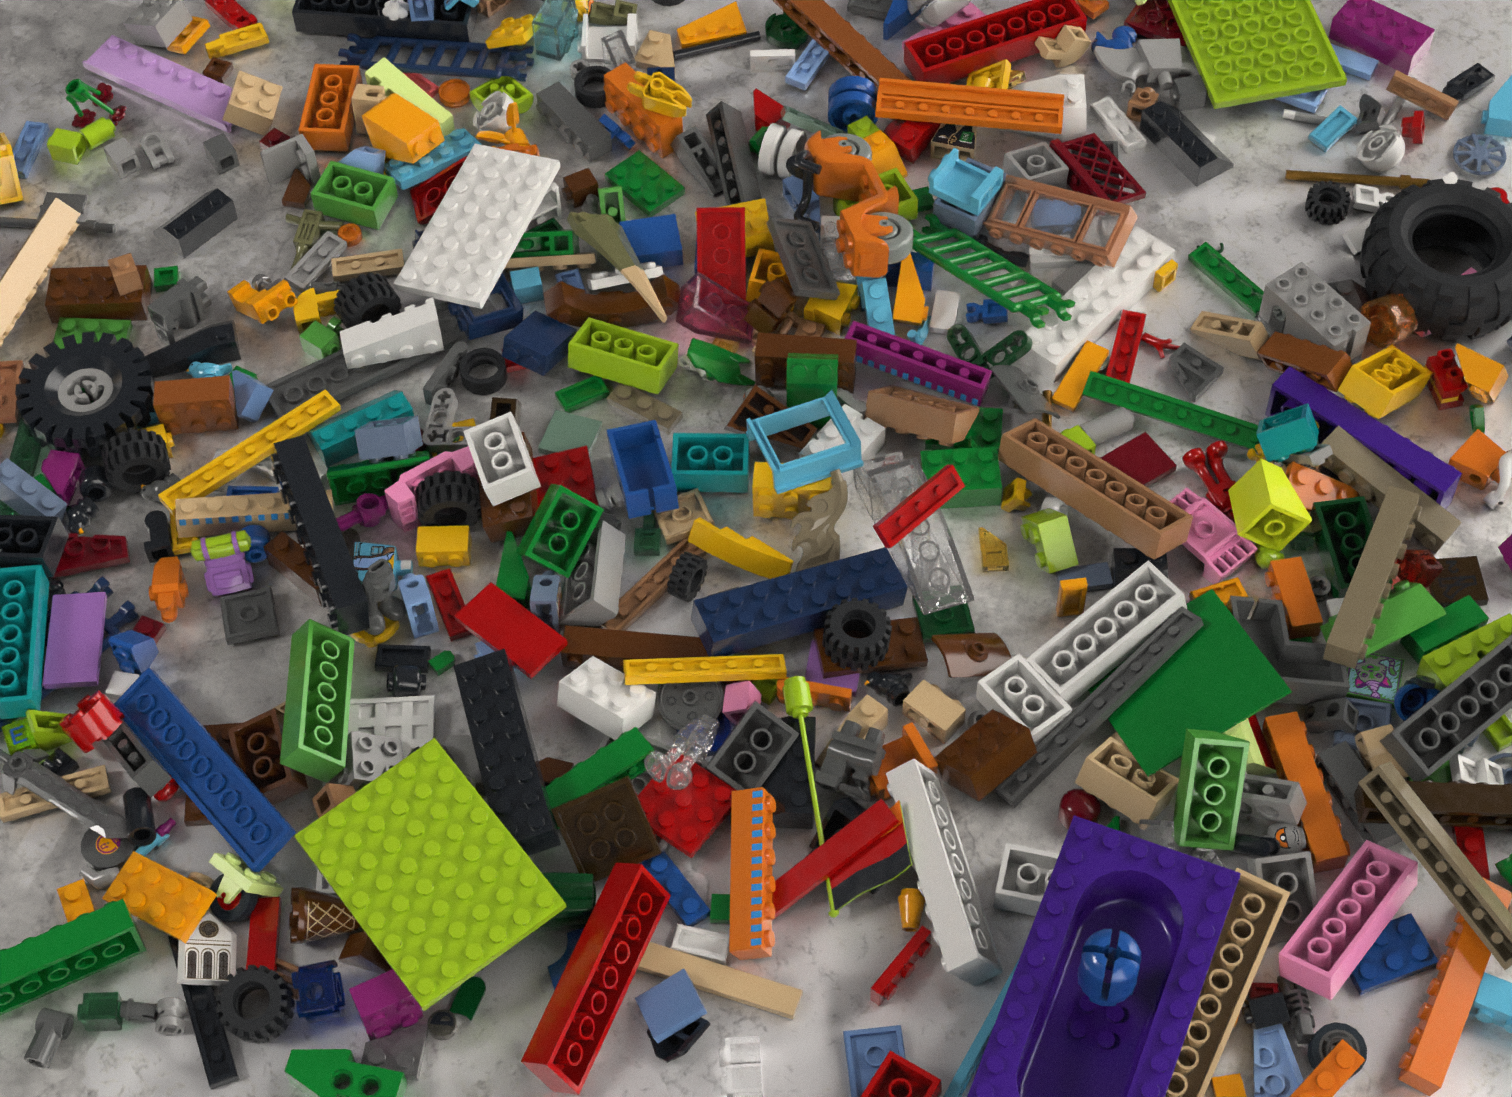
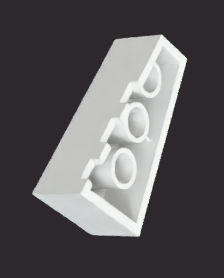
[340,297,444,369]

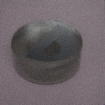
[427,1009,458,1040]

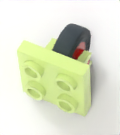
[209,852,284,922]

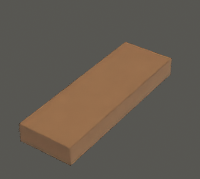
[1386,70,1459,120]

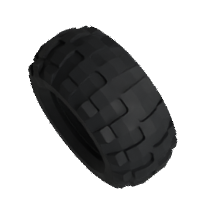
[1359,179,1512,342]

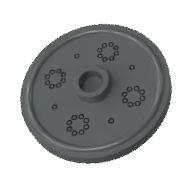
[657,681,724,732]

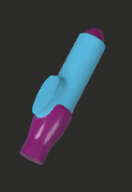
[135,818,177,857]

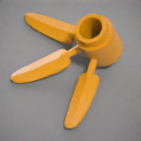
[475,102,530,148]

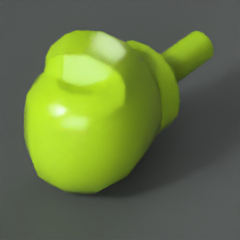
[1255,543,1284,570]

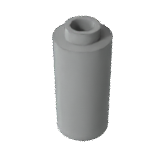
[1079,407,1135,445]

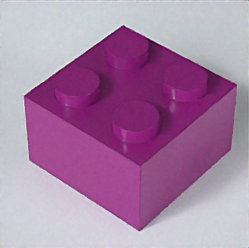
[349,969,424,1041]

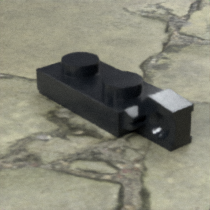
[1442,63,1495,103]

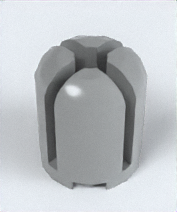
[907,0,971,28]

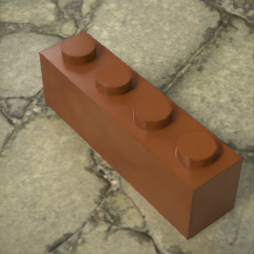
[1257,331,1353,392]

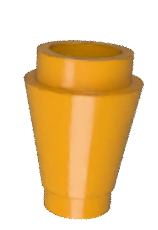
[898,888,925,932]

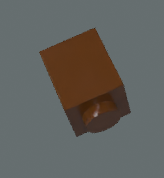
[562,168,599,209]

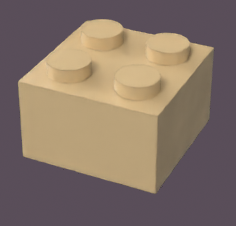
[222,70,283,136]

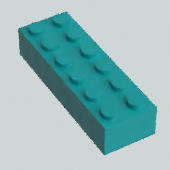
[0,565,49,720]

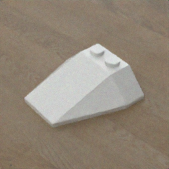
[996,74,1087,143]

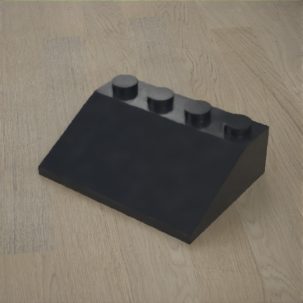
[730,716,816,829]

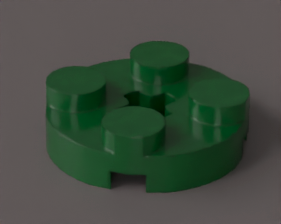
[765,11,809,51]

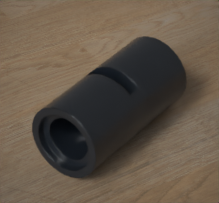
[123,787,156,846]

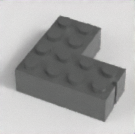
[1226,596,1350,705]

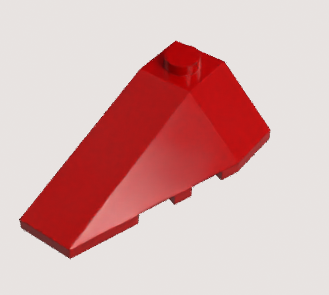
[883,82,950,164]

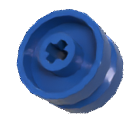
[828,76,878,133]

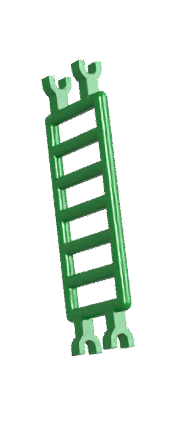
[907,213,1076,329]

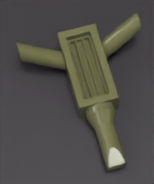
[285,209,344,270]

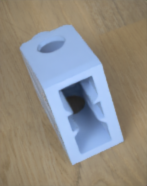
[398,573,439,639]

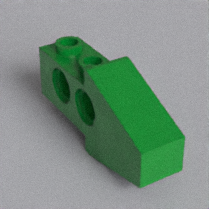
[284,1049,408,1097]

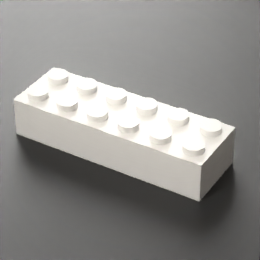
[1025,560,1187,705]

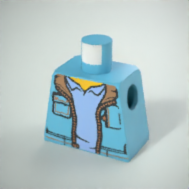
[353,542,413,591]

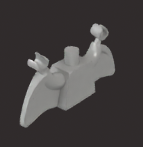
[1093,39,1199,97]

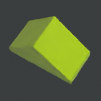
[25,709,73,752]

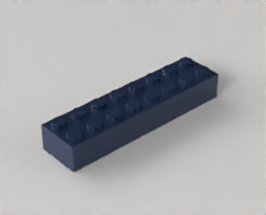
[691,547,908,657]

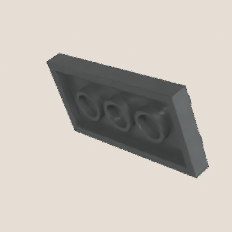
[766,217,840,300]

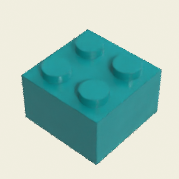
[1256,403,1319,462]

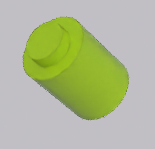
[78,117,116,151]

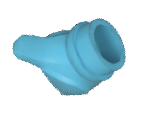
[186,361,232,378]

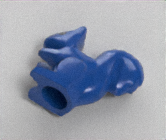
[1091,26,1137,53]

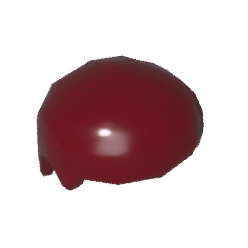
[1058,789,1101,830]

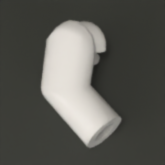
[678,354,707,380]

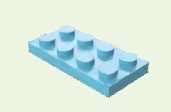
[384,128,482,190]

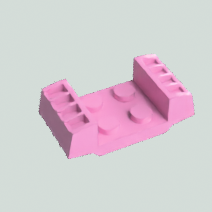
[384,446,479,532]
[1170,487,1258,584]

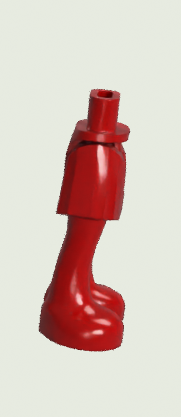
[1182,440,1236,523]

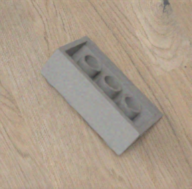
[559,520,626,626]

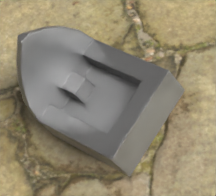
[1355,93,1386,133]

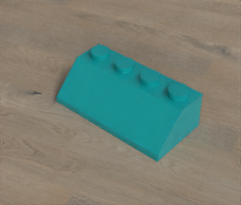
[306,390,414,468]

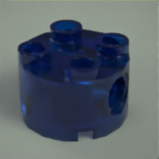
[292,959,345,1023]

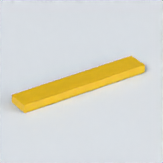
[623,654,787,685]

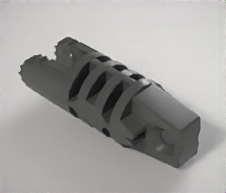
[1277,976,1315,1044]

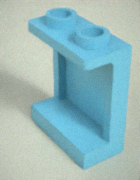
[928,148,1004,216]

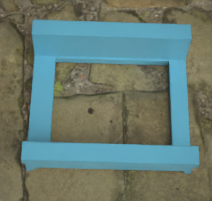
[746,390,864,494]

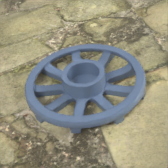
[1453,133,1507,175]

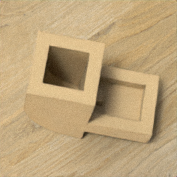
[1034,25,1091,68]

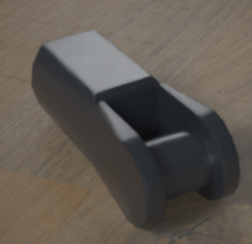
[1229,833,1280,857]

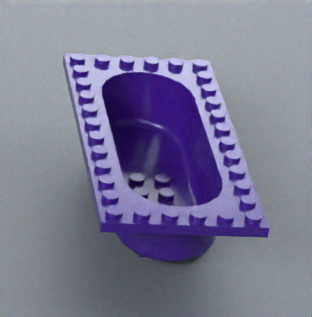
[967,815,1241,1097]

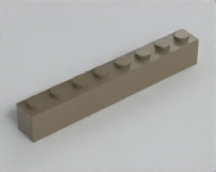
[1323,485,1422,669]
[1358,762,1512,970]

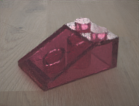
[676,272,753,344]

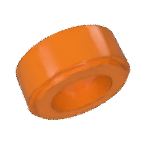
[338,223,362,247]

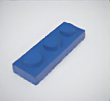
[640,850,711,927]

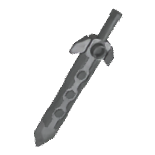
[0,749,128,839]

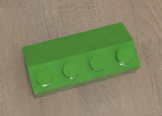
[1320,580,1446,660]
[1170,729,1250,851]

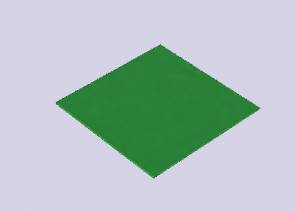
[1088,589,1292,777]

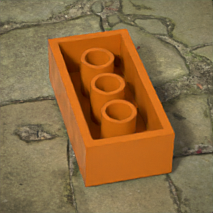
[603,62,683,159]
[298,64,363,152]

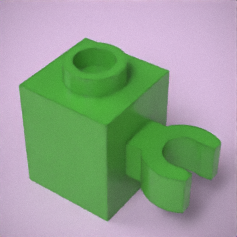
[299,317,344,360]

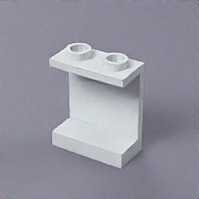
[577,14,638,62]

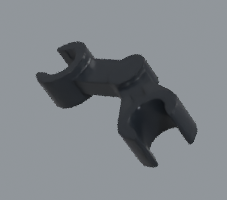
[973,234,1029,267]

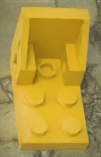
[0,132,23,205]

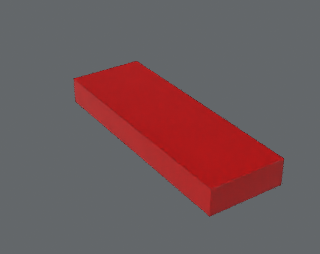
[426,568,472,642]
[246,897,282,972]

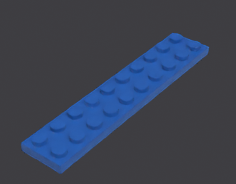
[114,667,297,873]

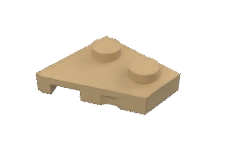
[633,30,675,70]

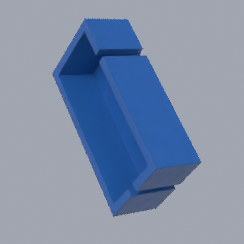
[607,420,679,519]

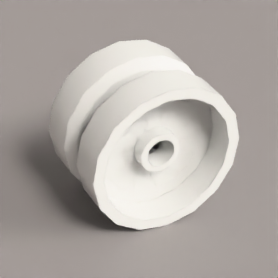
[758,123,807,179]

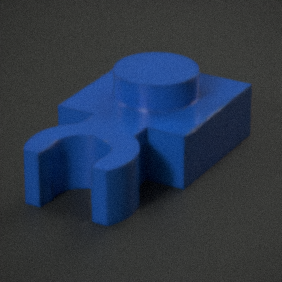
[598,114,636,150]
[966,299,1009,324]

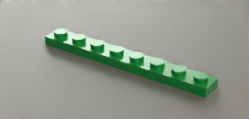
[1082,371,1260,453]

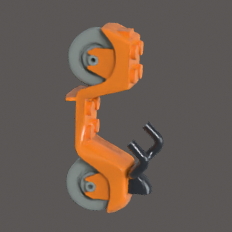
[786,130,913,278]

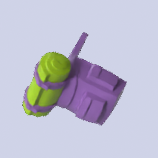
[190,530,254,597]

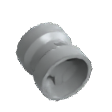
[595,482,625,513]
[155,997,186,1036]

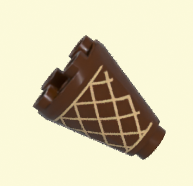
[289,887,361,944]

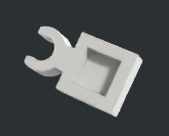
[1352,184,1394,212]

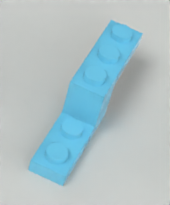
[856,276,895,335]

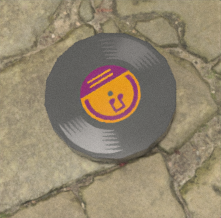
[81,828,136,871]

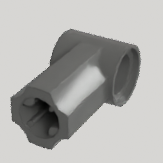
[24,1007,74,1069]

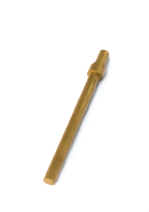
[1285,170,1430,189]

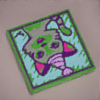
[1346,653,1405,709]

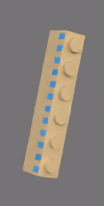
[175,489,333,538]

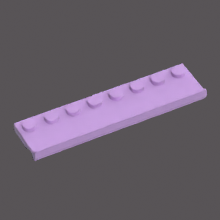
[82,35,233,133]

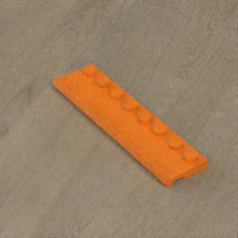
[875,78,1064,134]

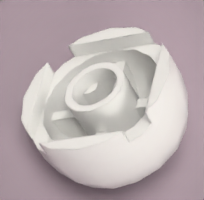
[473,91,517,134]
[1356,125,1405,172]

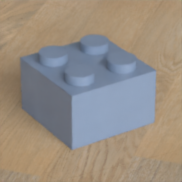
[354,415,423,463]

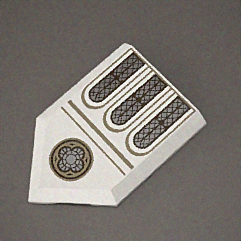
[177,909,237,986]

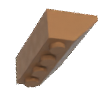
[864,385,980,446]

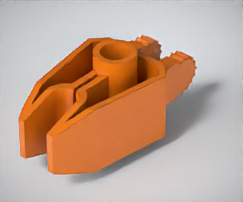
[149,556,189,623]

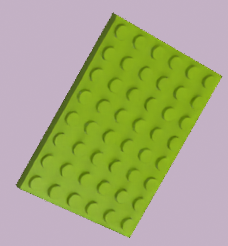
[1168,0,1347,109]
[294,738,567,1011]

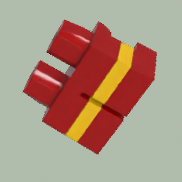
[1425,348,1468,411]

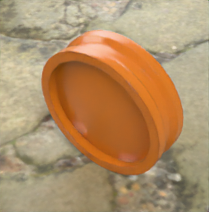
[438,79,470,108]

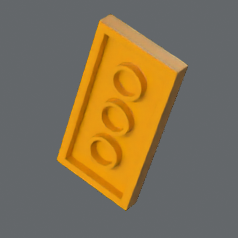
[102,851,217,944]

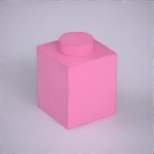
[722,681,762,726]

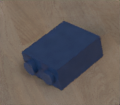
[502,310,577,376]

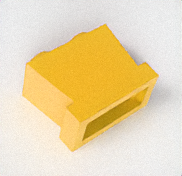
[804,282,860,336]

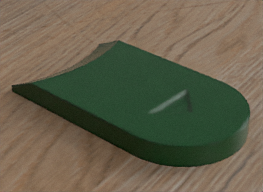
[448,977,486,1021]

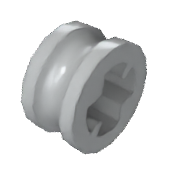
[570,59,590,80]
[1309,576,1331,602]

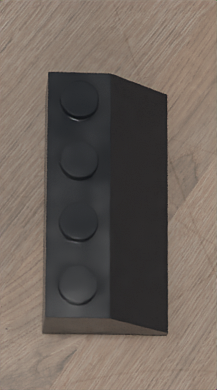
[1140,101,1234,187]

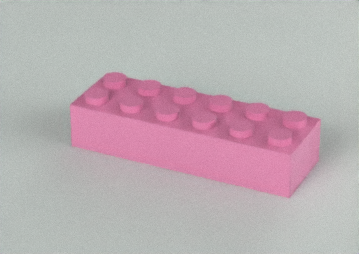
[1279,840,1418,1000]

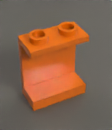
[868,722,938,801]

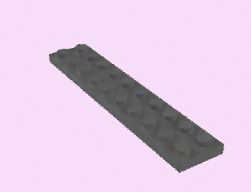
[266,299,496,419]

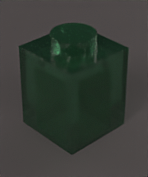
[77,992,123,1031]

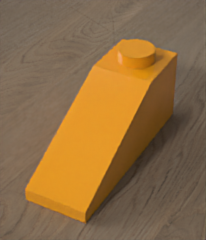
[892,253,929,326]

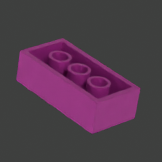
[1328,0,1435,75]

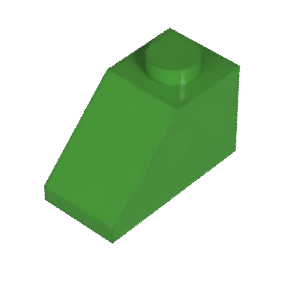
[598,185,626,224]

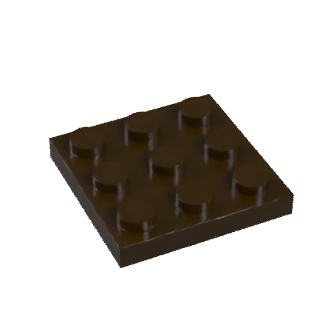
[551,775,662,882]

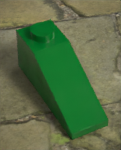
[510,229,580,258]
[496,531,532,610]

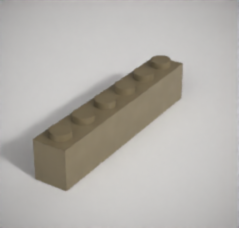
[1321,425,1462,553]

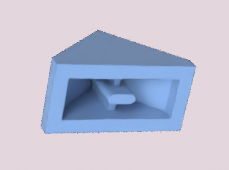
[232,370,274,423]

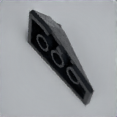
[145,320,241,378]

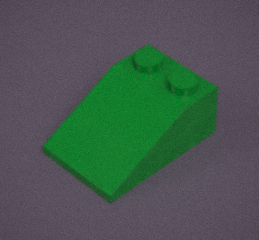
[786,353,839,429]

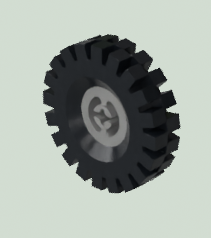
[15,332,155,457]

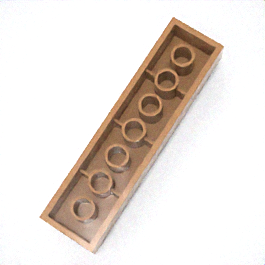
[998,418,1193,560]

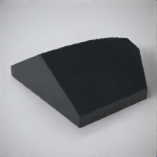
[647,1017,711,1063]

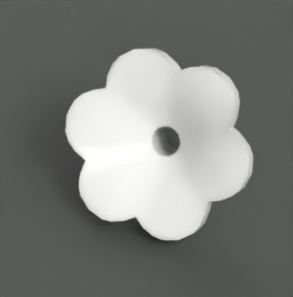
[382,0,409,20]

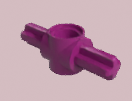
[336,493,389,531]

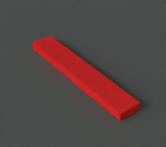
[772,798,899,921]

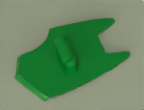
[687,338,756,386]

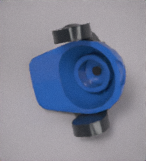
[1394,675,1441,721]

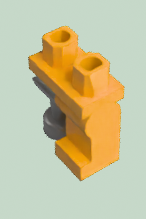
[227,274,298,324]

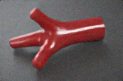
[1141,332,1180,359]

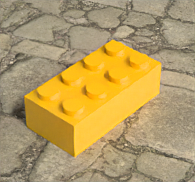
[1338,345,1433,419]

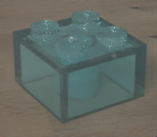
[532,0,579,61]

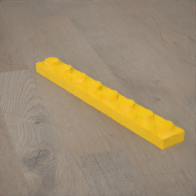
[158,389,341,516]

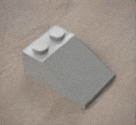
[1247,851,1318,944]

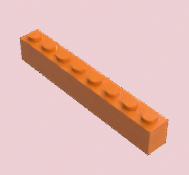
[1398,877,1512,1096]

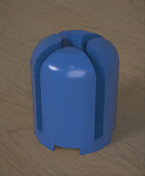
[1077,929,1141,1006]

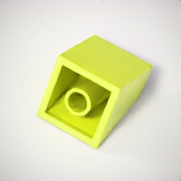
[1228,459,1312,552]

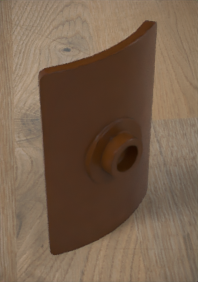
[931,633,1012,678]

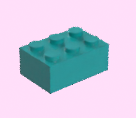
[671,433,750,493]

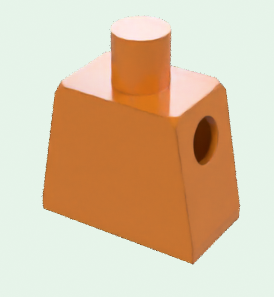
[1448,429,1512,490]

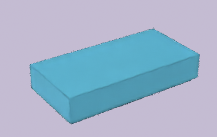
[1308,105,1358,153]

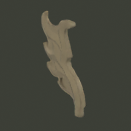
[790,468,848,572]

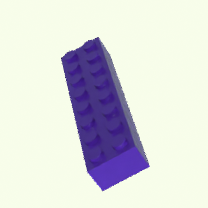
[1265,366,1462,509]

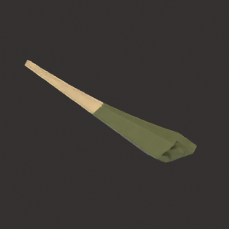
[567,212,667,323]

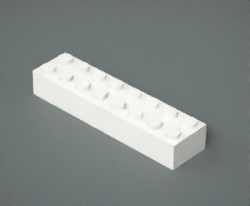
[1018,226,1175,383]
[886,759,1003,986]

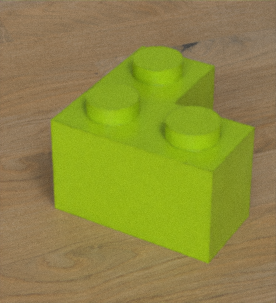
[1020,508,1079,574]

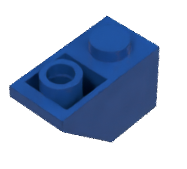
[108,630,159,676]

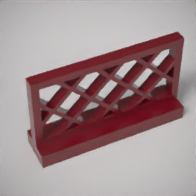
[1049,133,1146,217]

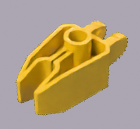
[626,71,692,117]

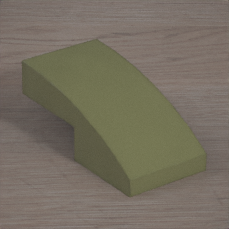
[589,0,638,25]

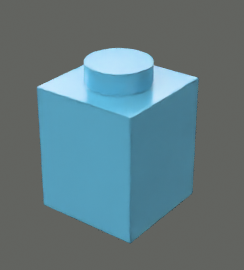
[508,267,544,304]

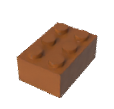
[153,375,239,435]

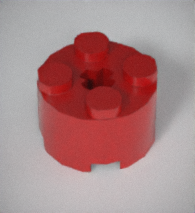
[59,690,125,753]

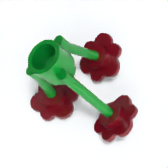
[65,79,127,129]

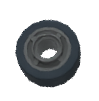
[1307,1022,1367,1080]

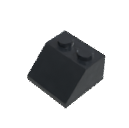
[1111,548,1168,588]

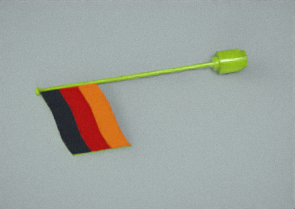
[782,676,912,918]

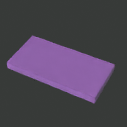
[43,592,107,689]

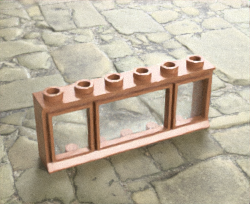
[983,174,1138,267]

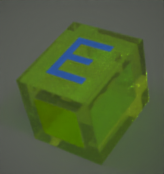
[1,718,40,756]

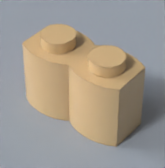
[1355,724,1409,779]

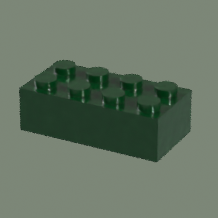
[1310,496,1393,599]

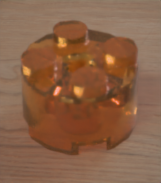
[1360,293,1418,349]

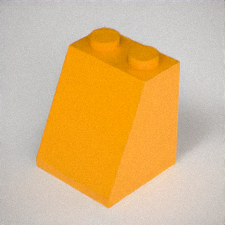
[361,93,445,164]

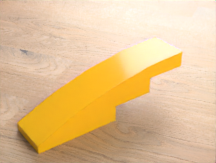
[688,517,794,579]

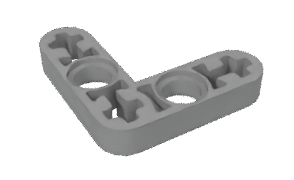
[422,388,475,453]

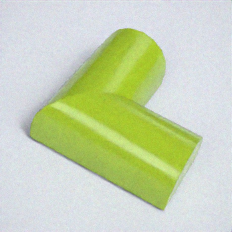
[469,76,534,114]

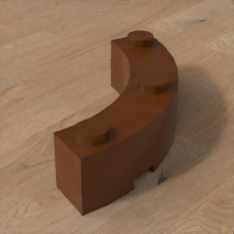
[543,274,683,328]

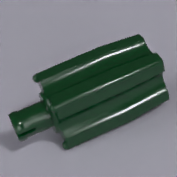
[534,872,596,932]

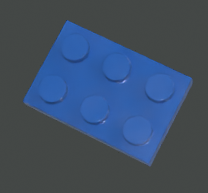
[1349,913,1438,995]

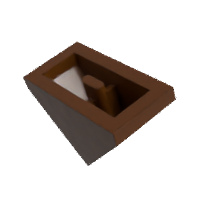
[338,932,392,974]

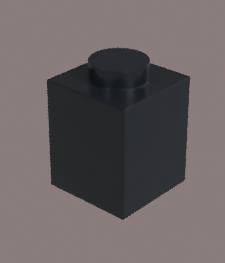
[1242,991,1290,1029]

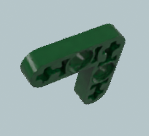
[947,324,1033,380]

